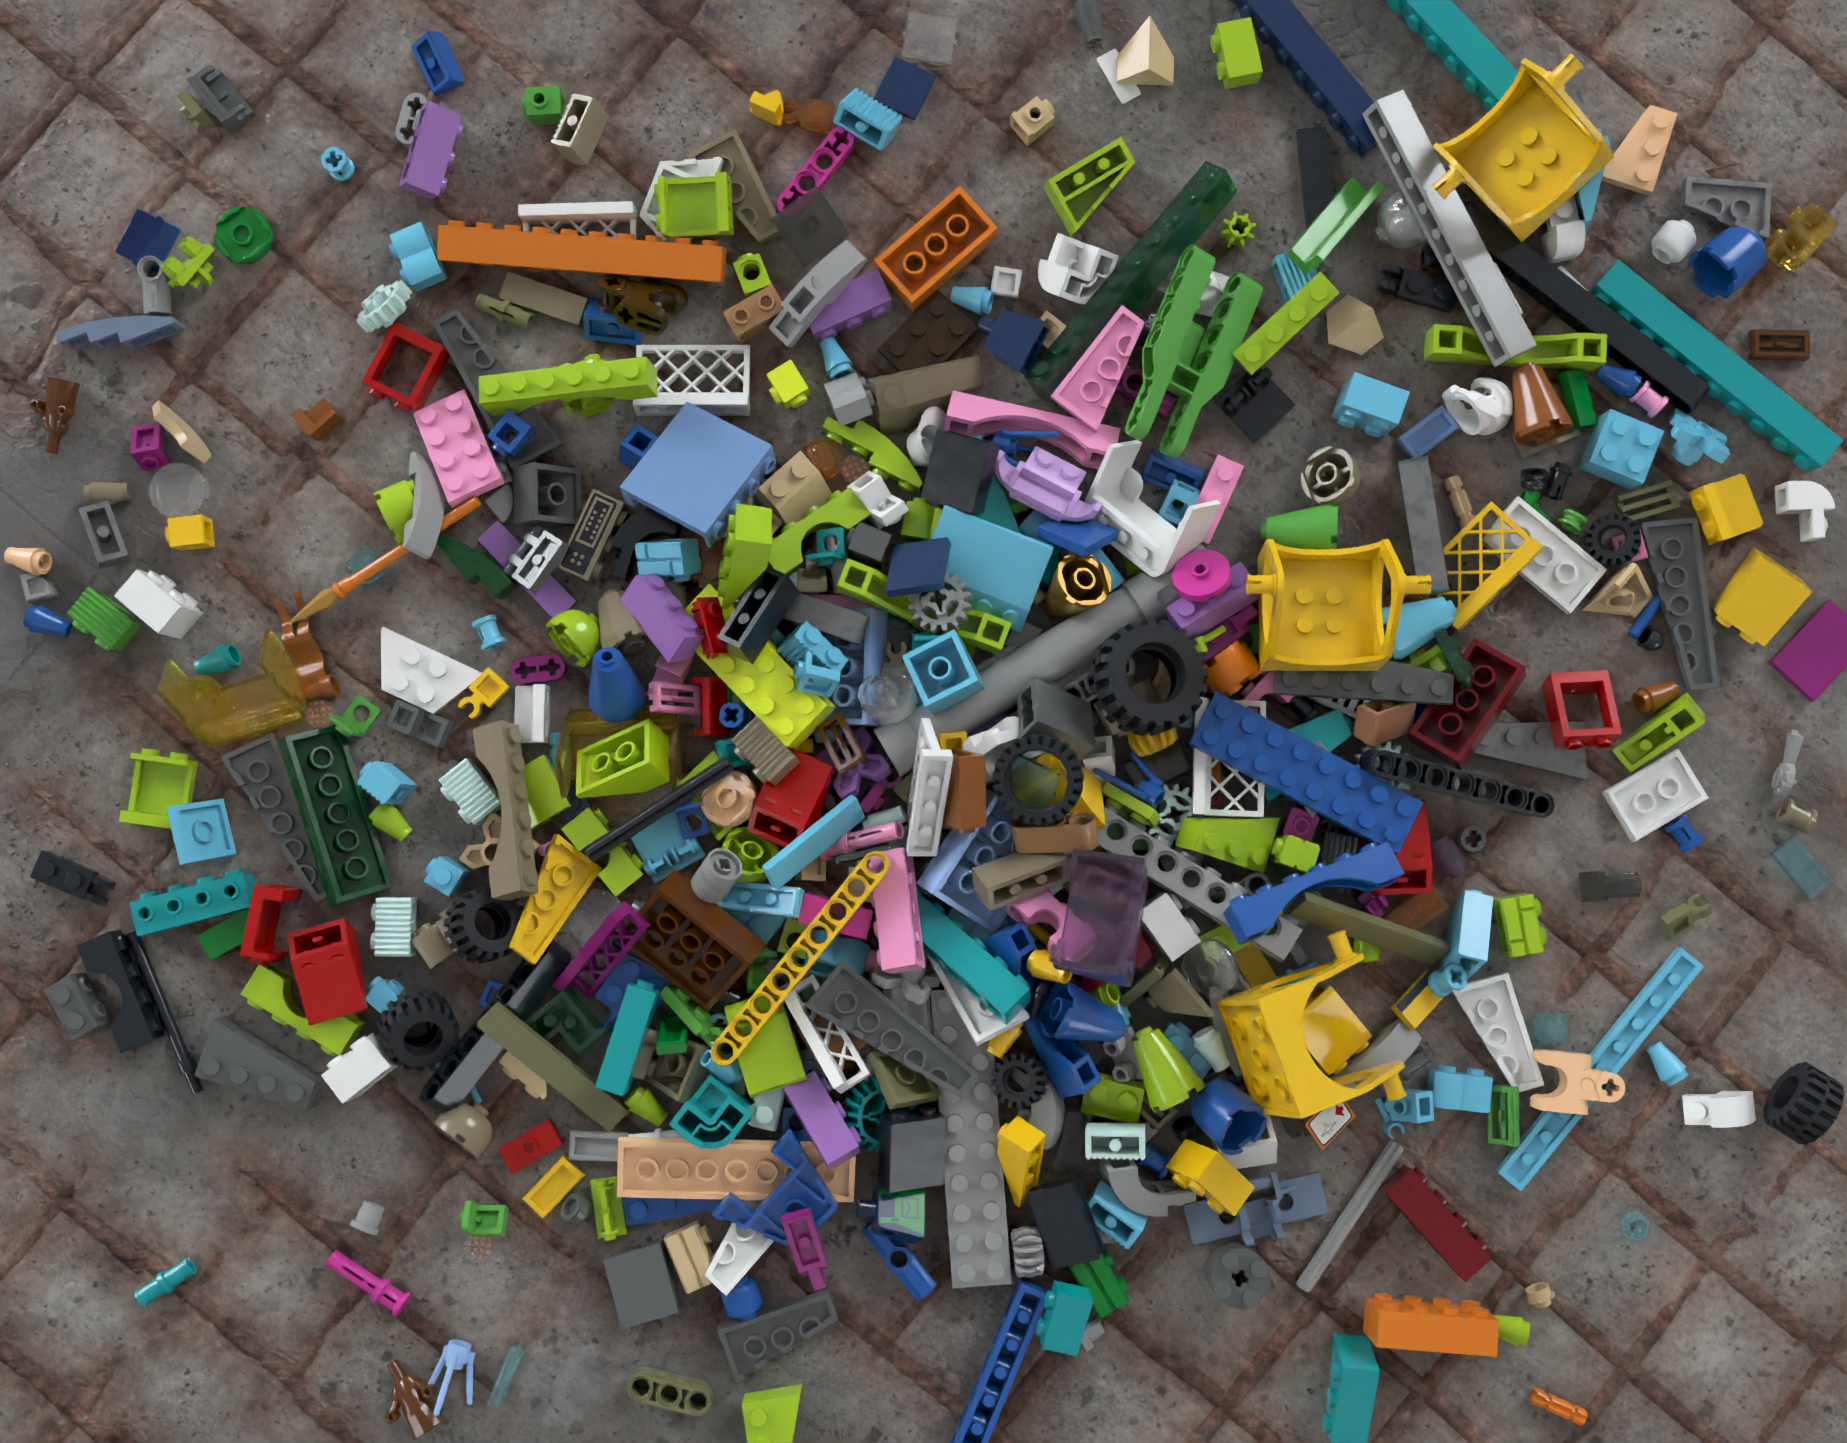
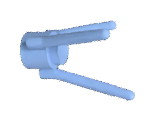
[428,1339,476,1417]

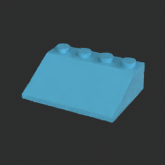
[925,505,1054,633]

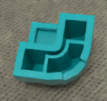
[669,1074,755,1149]

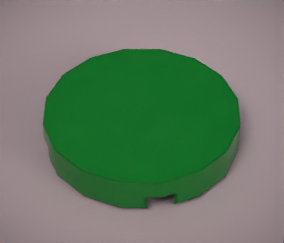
[214,207,273,264]

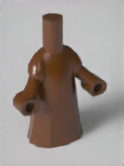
[30,376,80,455]
[385,1359,445,1440]

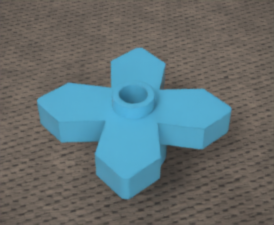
[1669,408,1730,466]

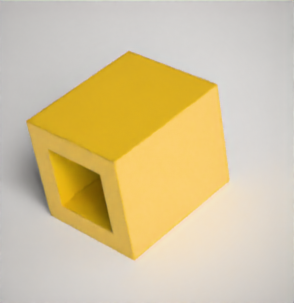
[165,514,215,551]

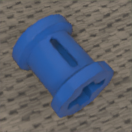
[719,702,753,729]
[1664,814,1704,852]
[1135,1141,1173,1179]

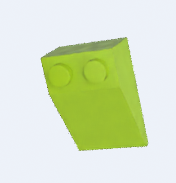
[576,719,669,798]
[724,996,807,1098]

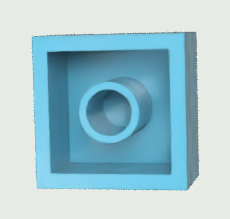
[1331,372,1410,437]
[1578,409,1664,490]
[902,629,985,715]

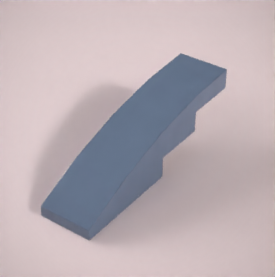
[55,315,186,350]

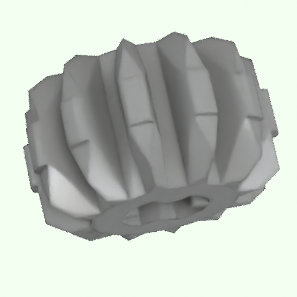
[1010,1226,1045,1278]

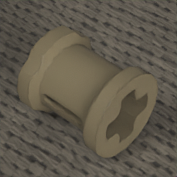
[1776,798,1818,833]

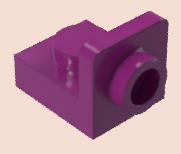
[130,422,170,471]
[1280,807,1320,842]

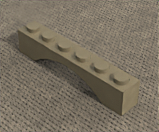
[473,720,539,901]

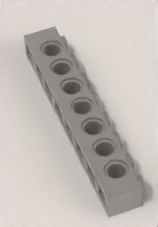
[1096,804,1302,962]

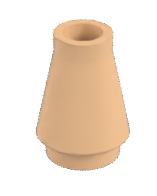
[4,547,52,576]

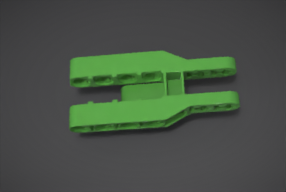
[1125,244,1263,459]

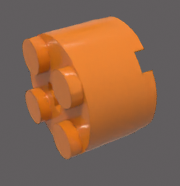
[1202,638,1263,697]

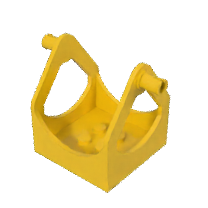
[1432,53,1614,242]
[1246,539,1432,671]
[1216,930,1407,1119]

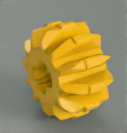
[1127,727,1178,757]

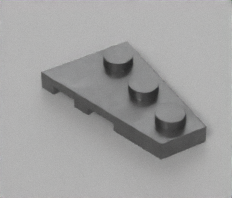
[1681,176,1772,242]

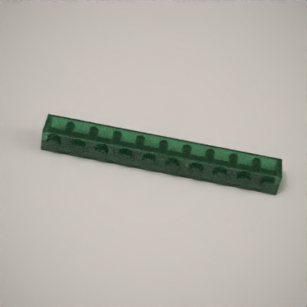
[1024,161,1238,407]

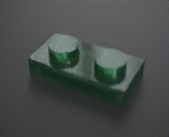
[1434,628,1475,691]

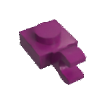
[860,776,902,814]
[1353,890,1389,918]

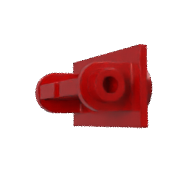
[691,597,730,660]

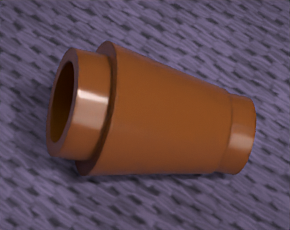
[1632,681,1679,714]

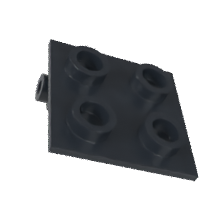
[1215,367,1295,443]

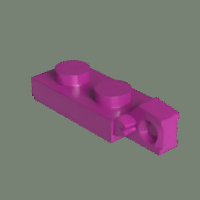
[1198,605,1259,664]
[781,1207,828,1291]

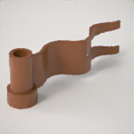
[273,591,340,706]

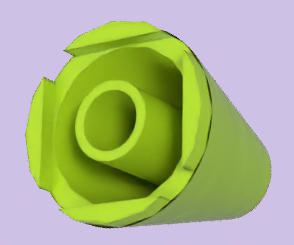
[1132,1026,1205,1113]

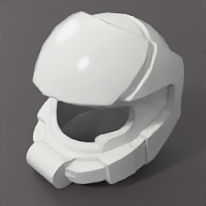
[1442,377,1513,435]

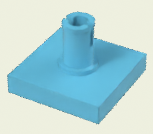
[166,798,237,865]

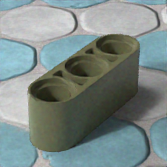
[627,1367,714,1416]

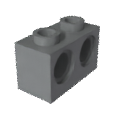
[845,522,893,570]

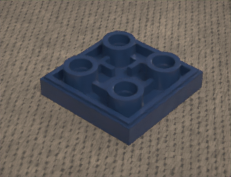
[885,537,951,597]

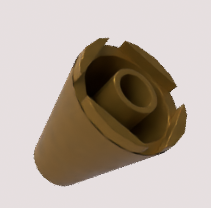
[1043,553,1112,619]

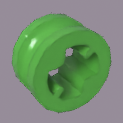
[1557,509,1587,535]

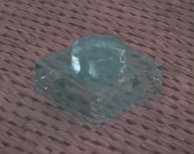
[346,546,389,587]
[1534,1011,1569,1043]

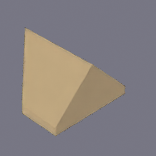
[1117,16,1174,86]
[1325,294,1384,356]
[1581,562,1653,618]

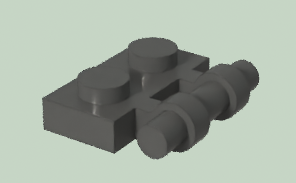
[503,524,569,594]

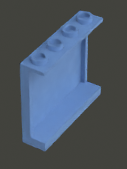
[620,402,776,548]

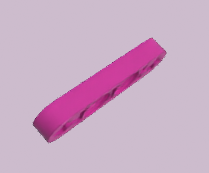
[777,126,855,221]

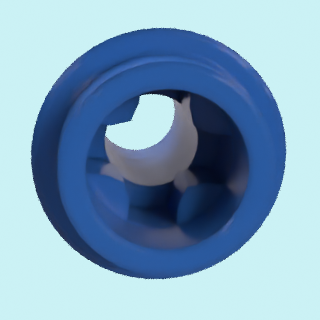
[1595,363,1642,398]
[23,605,73,638]

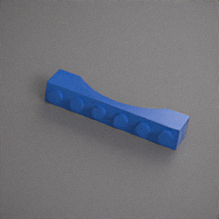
[1223,842,1404,945]
[982,921,1102,1098]

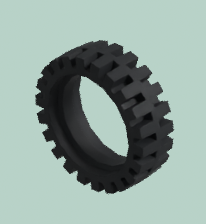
[993,734,1084,825]

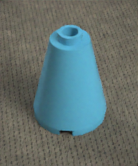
[1382,597,1457,662]

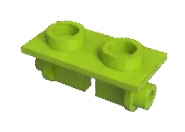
[590,1176,627,1241]

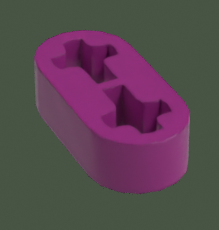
[511,654,568,684]

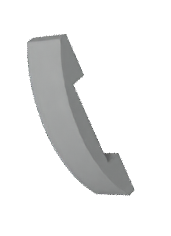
[403,451,445,560]

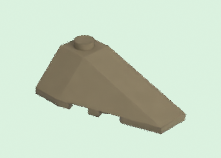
[868,355,983,435]

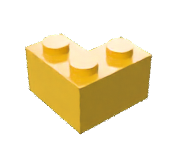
[1165,1139,1255,1216]

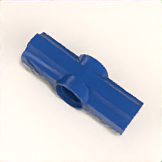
[862,1221,937,1301]

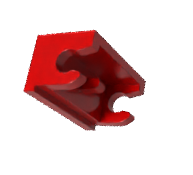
[691,676,728,737]

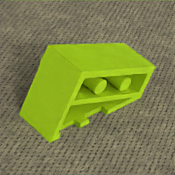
[1043,137,1135,236]
[742,1384,803,1443]

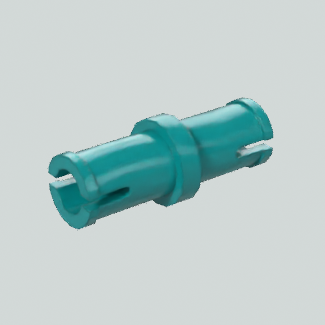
[134,1257,197,1307]

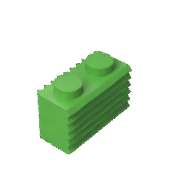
[67,587,143,651]

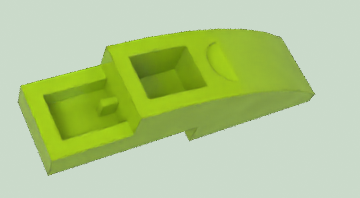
[823,417,923,493]

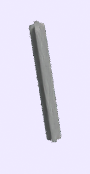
[1296,1140,1404,1292]

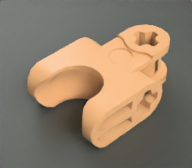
[1530,1049,1625,1115]

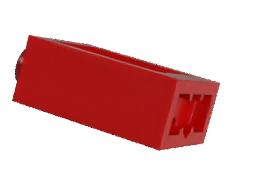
[361,322,450,413]
[1542,670,1622,751]

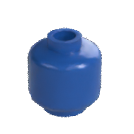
[721,1274,763,1321]

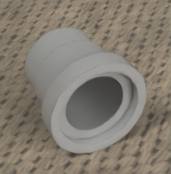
[349,1200,385,1235]

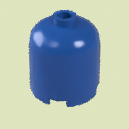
[1688,226,1767,299]
[1191,1079,1267,1155]

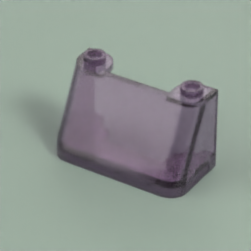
[1049,849,1149,987]

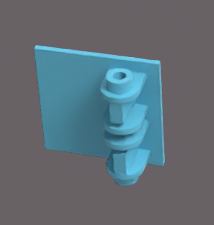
[631,812,706,883]

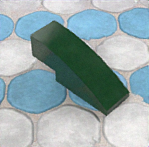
[436,535,518,600]

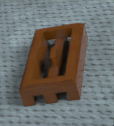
[1749,329,1810,361]
[816,712,868,777]

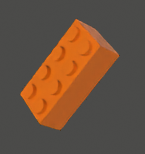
[874,186,998,312]
[1363,1293,1499,1357]

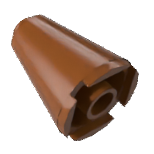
[1512,362,1574,446]

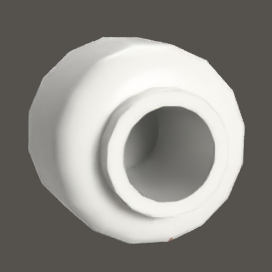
[1651,220,1697,264]

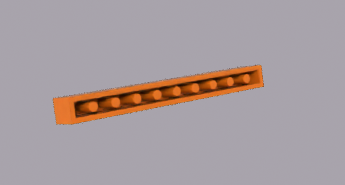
[437,220,727,284]

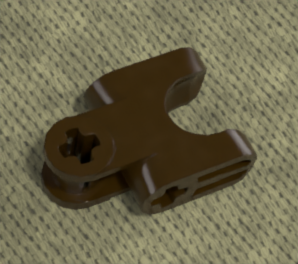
[598,274,688,336]

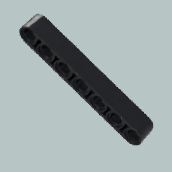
[1359,749,1555,818]
[420,940,571,1114]

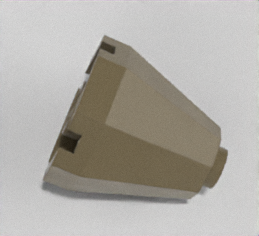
[598,589,655,661]

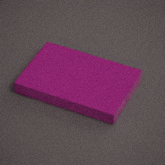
[1768,600,1847,702]

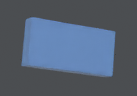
[1395,405,1460,459]

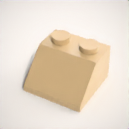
[754,451,832,527]

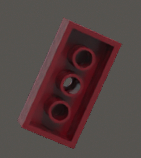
[1409,638,1526,770]

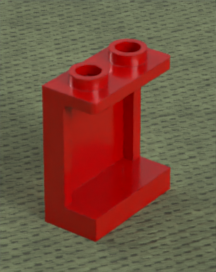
[240,883,303,964]

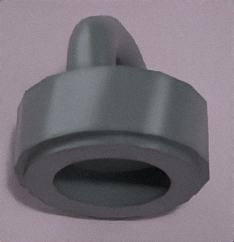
[561,1193,594,1225]

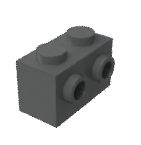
[44,973,112,1041]

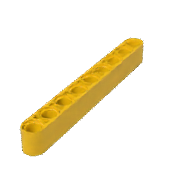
[710,851,891,1066]

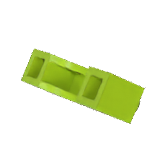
[1232,272,1340,377]
[767,487,871,577]
[241,962,367,1056]

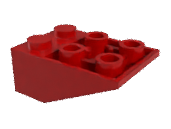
[747,748,834,848]
[1366,800,1432,895]
[287,918,368,1026]

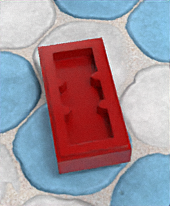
[498,1118,565,1174]

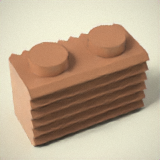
[1352,701,1416,747]

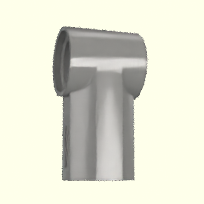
[137,255,172,316]

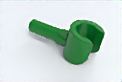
[1520,489,1551,522]

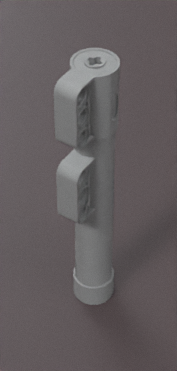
[873,543,1206,777]

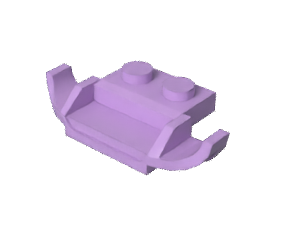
[994,446,1103,522]

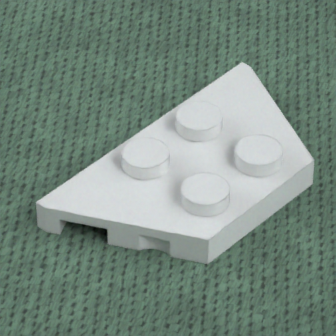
[639,157,724,244]
[381,627,482,714]

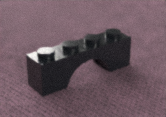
[76,930,165,1053]

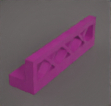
[553,901,650,999]

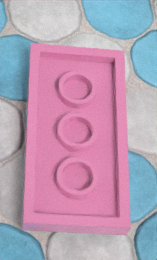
[413,389,505,508]

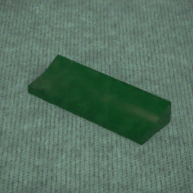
[278,724,393,908]

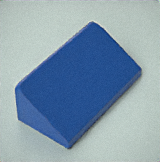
[411,30,465,96]
[1141,448,1204,491]

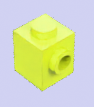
[767,359,811,409]

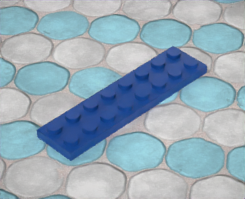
[1188,692,1423,855]

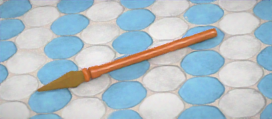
[290,496,482,623]

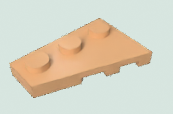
[1601,105,1677,196]

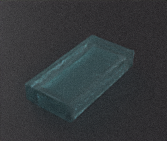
[1770,836,1833,899]
[487,1341,525,1409]

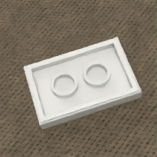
[1601,749,1708,842]

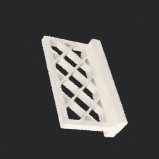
[633,345,751,416]
[1192,697,1266,818]
[906,718,953,856]

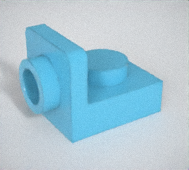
[793,651,840,698]

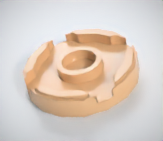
[701,770,758,828]

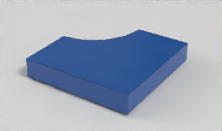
[1037,519,1118,557]

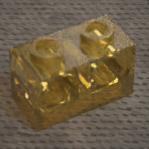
[1766,201,1838,274]

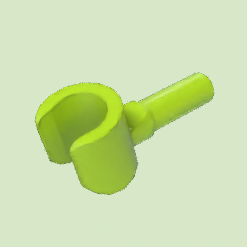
[1194,625,1226,653]

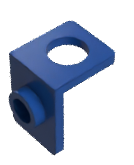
[669,799,711,840]

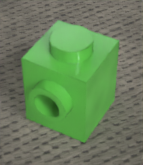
[521,85,565,126]

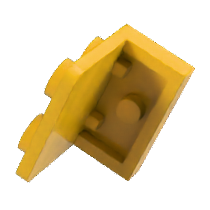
[1688,474,1763,545]

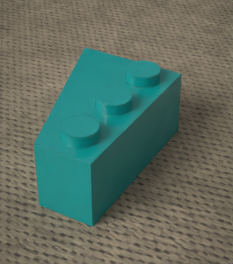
[1322,1333,1380,1443]

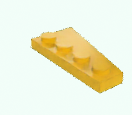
[509,834,602,964]

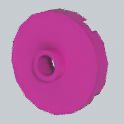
[1172,549,1232,602]

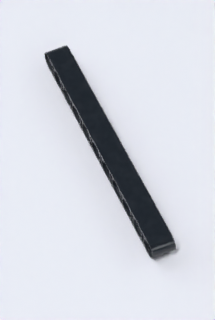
[1463,201,1710,414]

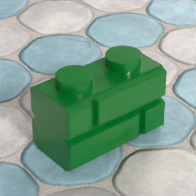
[1068,1248,1130,1319]

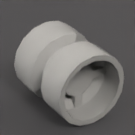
[691,848,743,903]

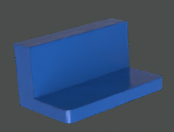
[583,298,643,345]

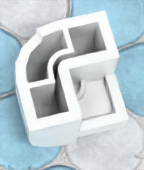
[1038,233,1119,304]
[962,716,1047,786]

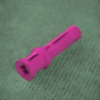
[325,1249,412,1317]

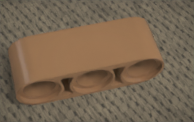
[1010,812,1099,854]

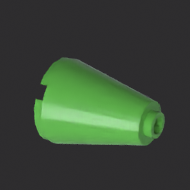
[1261,503,1338,550]

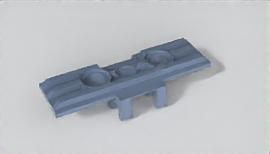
[1183,1171,1329,1247]

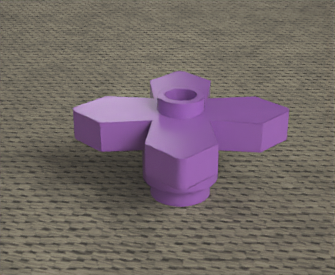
[816,726,892,801]

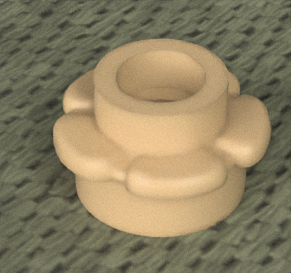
[1525,1282,1555,1308]

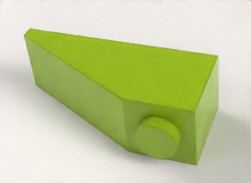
[1612,692,1705,773]

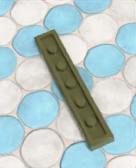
[1287,892,1450,965]
[477,1002,629,1132]

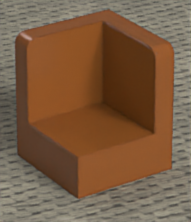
[291,399,344,442]

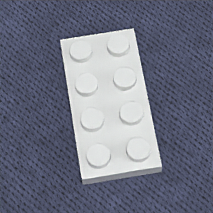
[1482,496,1607,614]

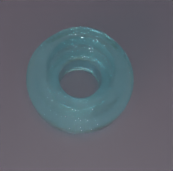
[1619,1211,1650,1242]

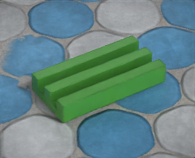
[1487,1084,1520,1147]

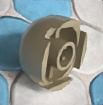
[1300,446,1361,505]
[433,1102,493,1158]

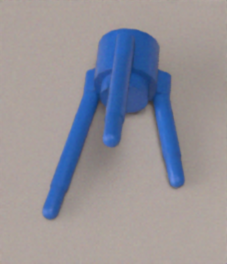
[993,429,1059,467]
[1093,752,1166,809]

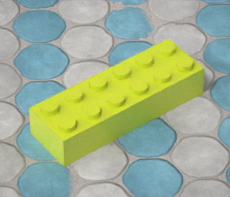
[685,583,837,749]

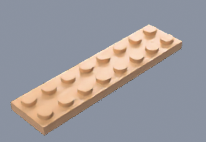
[617,1137,856,1202]

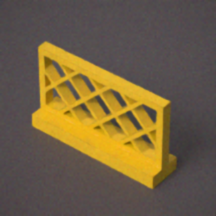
[1415,501,1544,633]

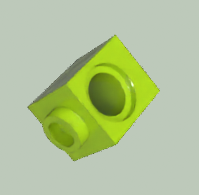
[733,253,771,298]
[777,918,816,962]

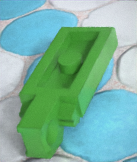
[660,986,726,1050]

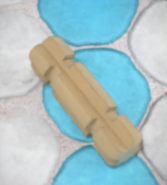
[1444,475,1478,530]

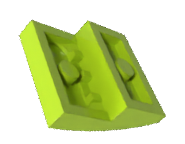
[524,754,573,831]

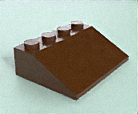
[617,870,765,1012]

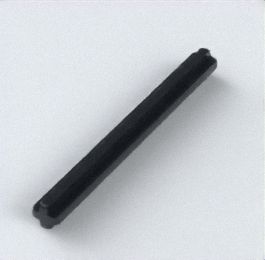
[585,757,734,861]

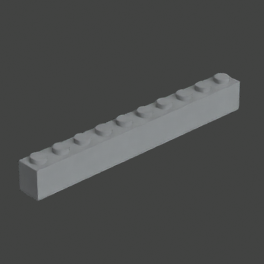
[1362,90,1537,367]

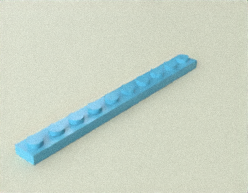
[1495,947,1704,1191]

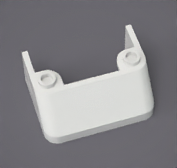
[1084,440,1221,577]

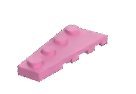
[1051,305,1145,433]

